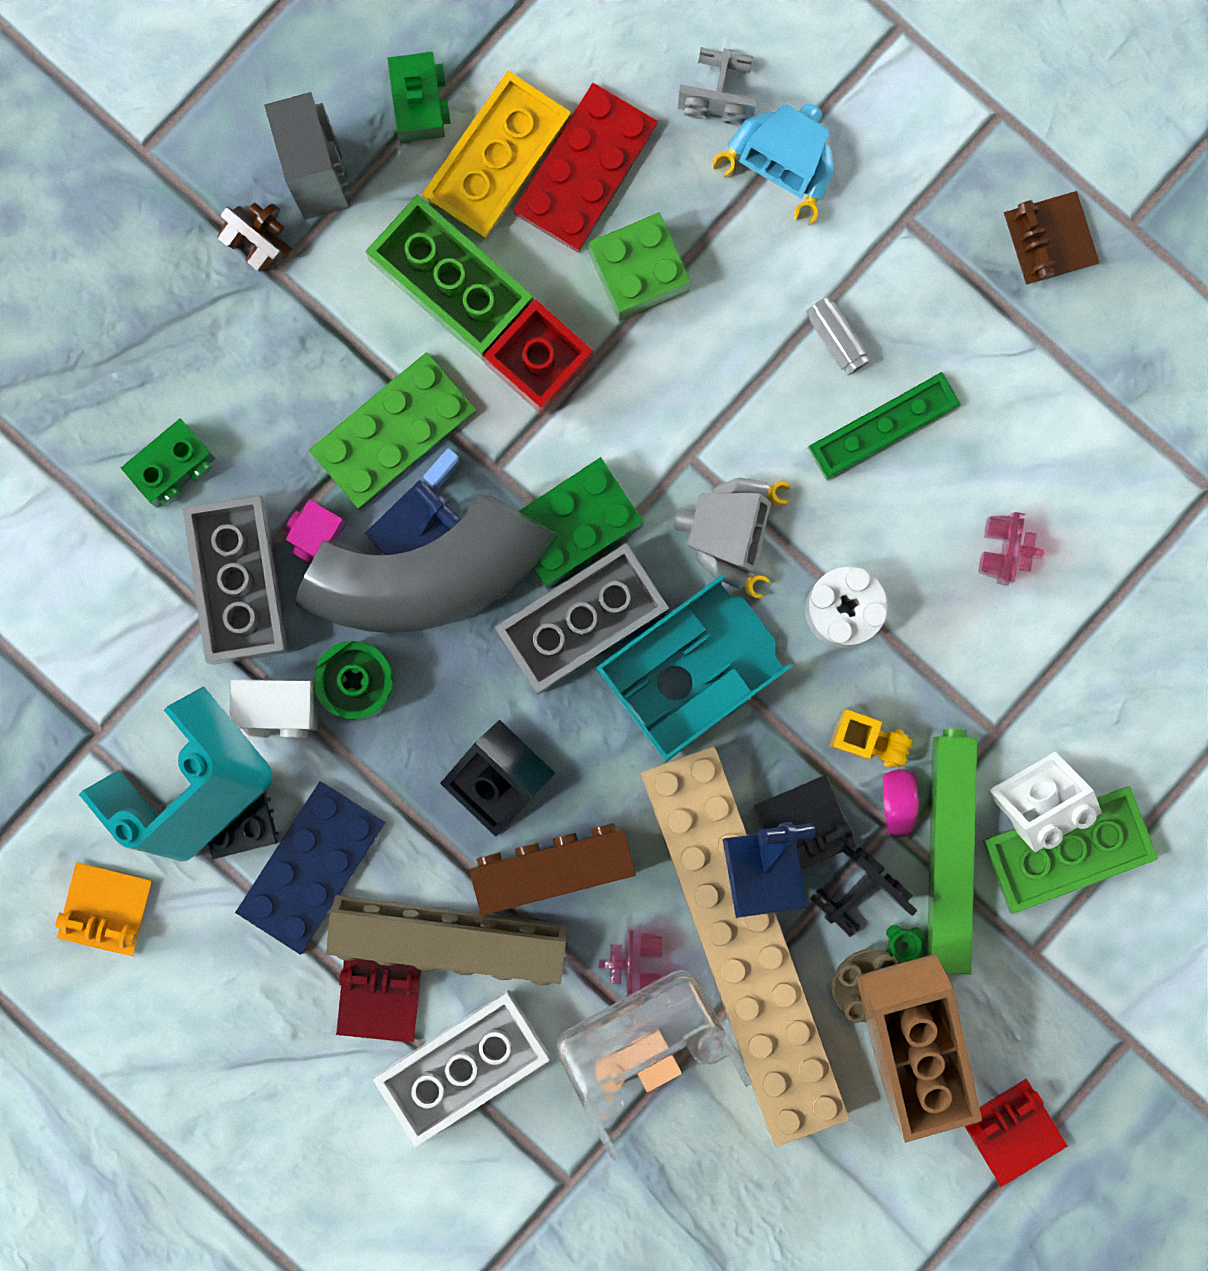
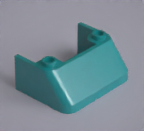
[79,686,273,862]

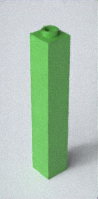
[927,729,977,974]

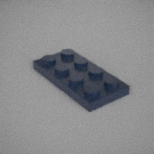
[235,781,386,955]

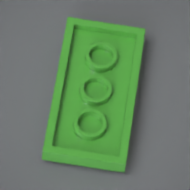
[309,352,477,510]
[982,786,1158,914]

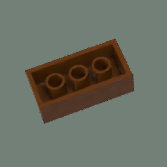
[469,823,636,916]

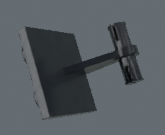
[810,844,918,937]

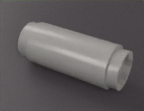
[806,296,870,375]

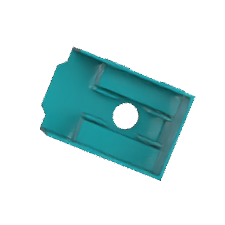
[595,574,792,763]

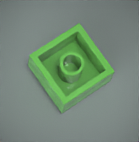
[589,212,691,321]

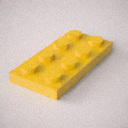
[421,70,571,240]

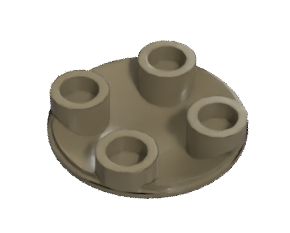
[831,949,901,1023]

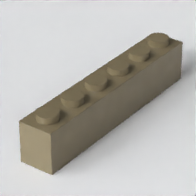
[326,895,568,985]

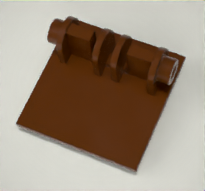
[1004,191,1099,285]

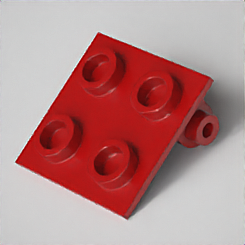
[964,1078,1068,1187]

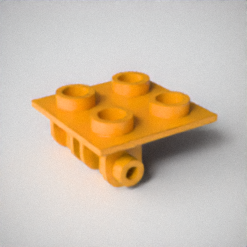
[55,862,152,957]

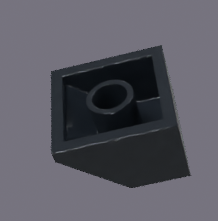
[440,719,556,837]

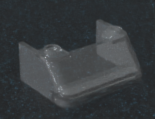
[556,970,753,1160]

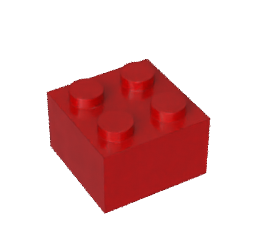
[483,299,593,415]

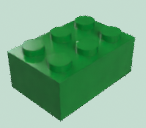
[519,457,644,590]

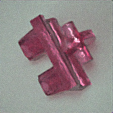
[978,512,1045,586]
[599,928,662,1002]

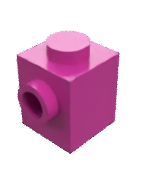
[285,499,347,564]

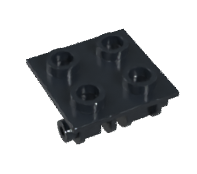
[754,775,856,870]
[208,791,280,860]

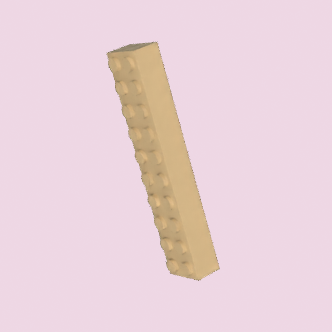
[640,746,850,1147]

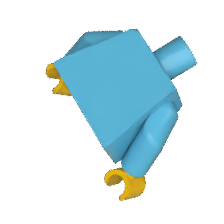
[713,103,834,225]

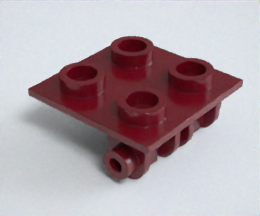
[336,959,421,1043]

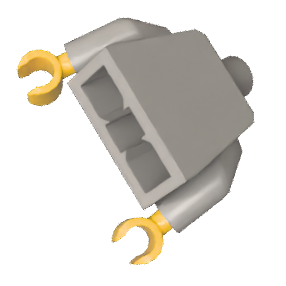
[674,478,790,599]

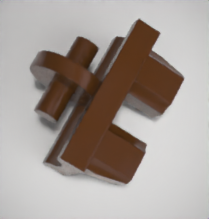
[217,203,292,272]

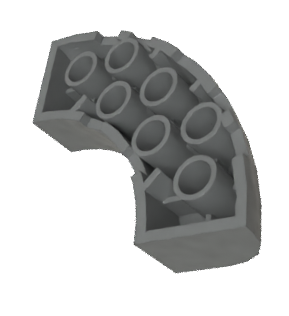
[296,495,557,633]

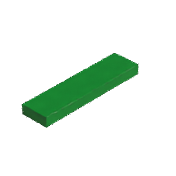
[808,372,961,481]

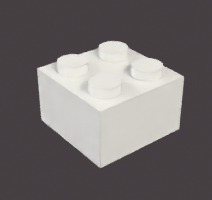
[230,680,319,738]

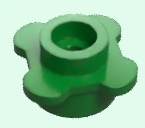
[885,925,925,962]

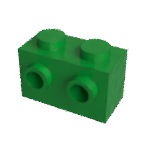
[120,418,216,508]

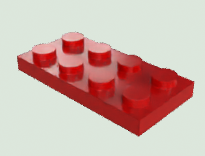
[513,82,658,253]

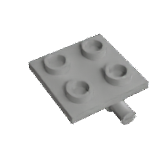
[677,47,757,126]

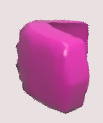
[883,769,919,837]

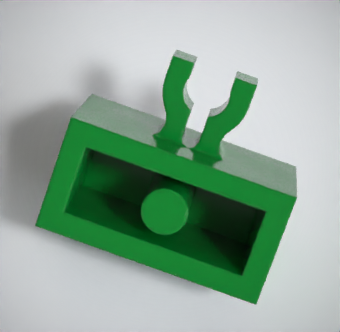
[387,52,451,143]

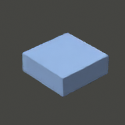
[423,448,460,491]

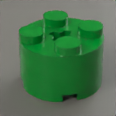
[314,641,396,721]

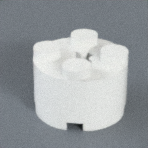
[805,567,887,648]

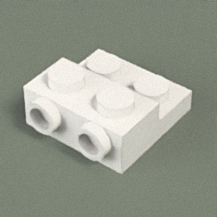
[989,752,1102,852]

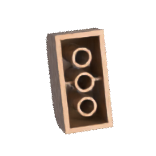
[857,954,982,1143]

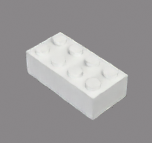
[373,989,550,1148]

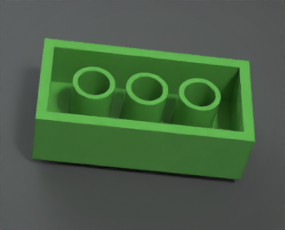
[365,194,534,362]

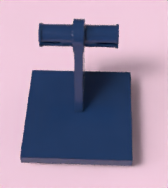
[364,480,461,555]
[722,822,816,918]

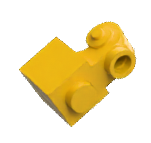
[828,709,914,768]

